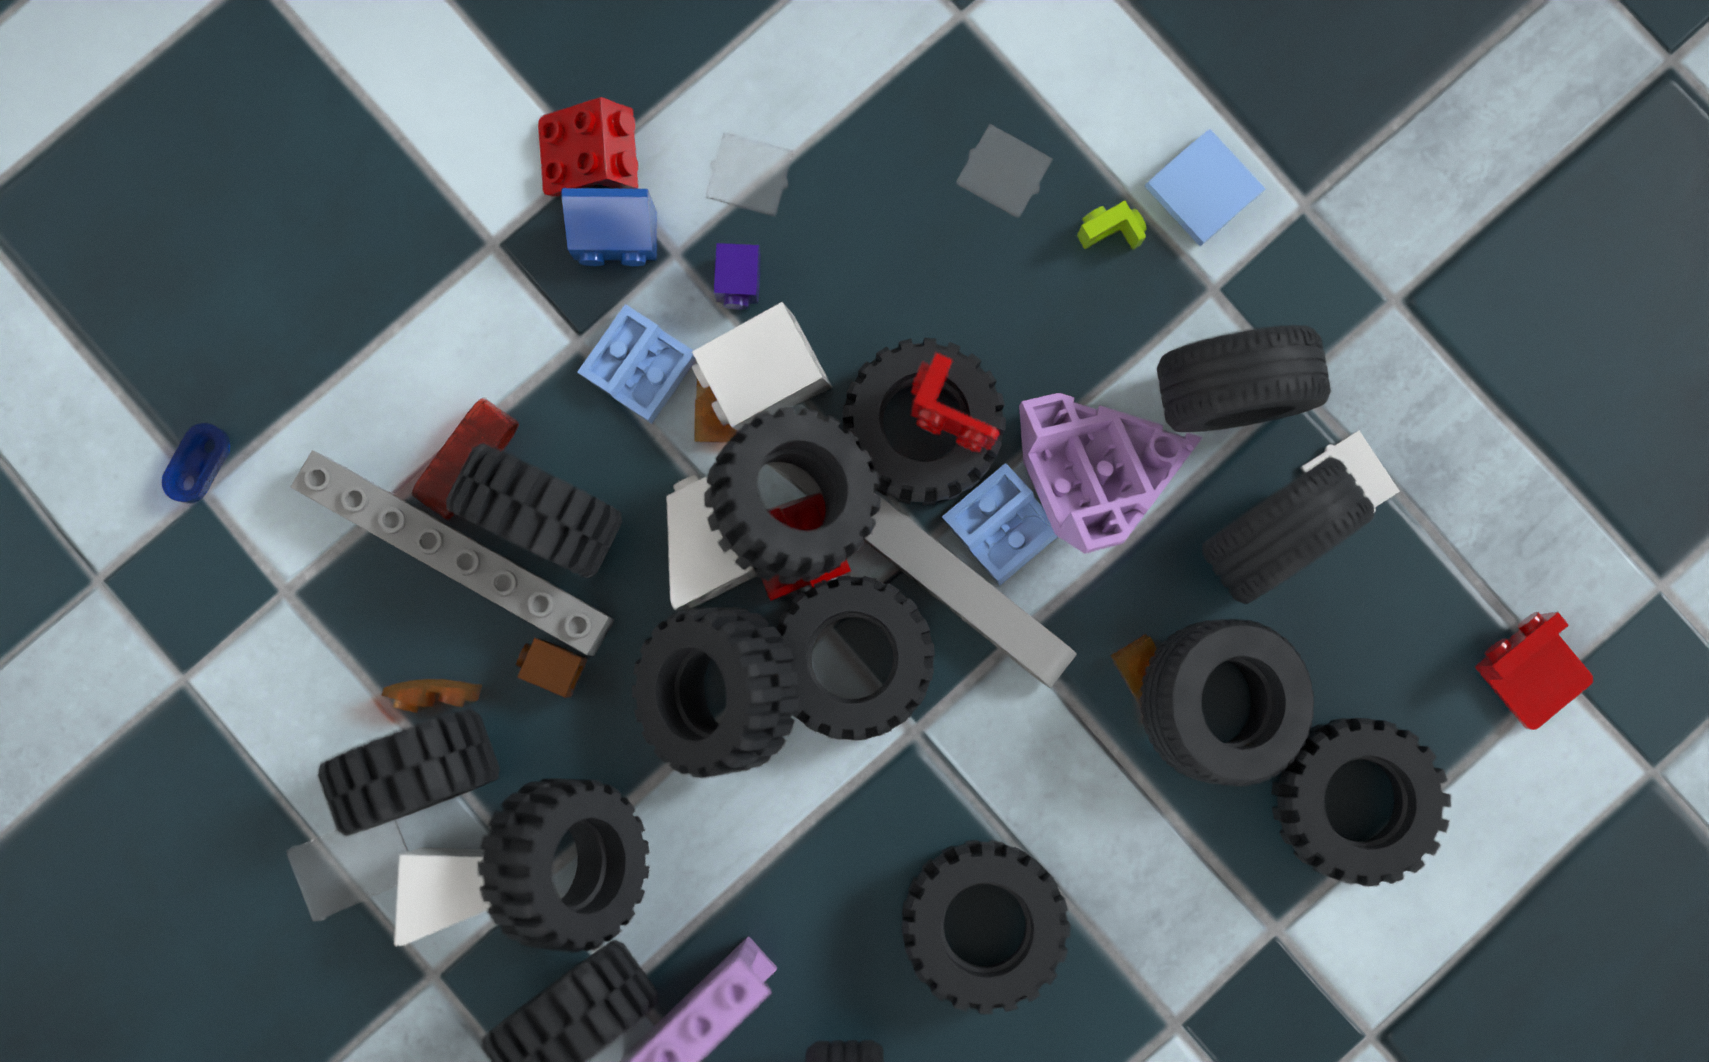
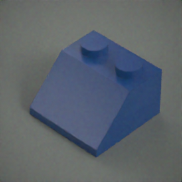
[562,188,657,266]

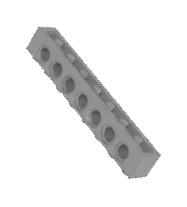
[290,450,615,656]

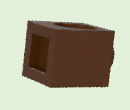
[516,638,588,697]

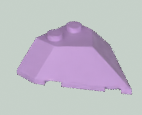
[1019,393,1203,554]

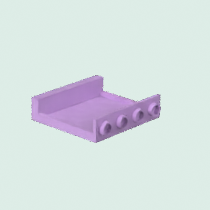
[620,936,777,1062]

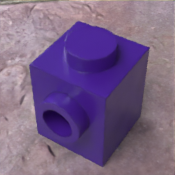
[714,243,761,310]

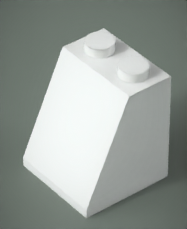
[692,302,833,431]
[667,475,756,611]
[394,847,491,945]

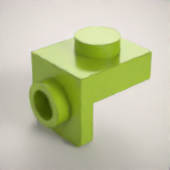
[1077,201,1146,249]

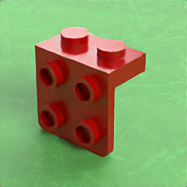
[538,97,639,197]
[911,353,1000,453]
[1475,611,1593,730]

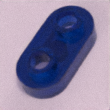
[162,423,230,504]

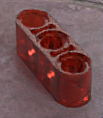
[412,398,519,520]

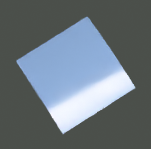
[1145,129,1265,247]
[578,304,696,424]
[942,463,1058,586]

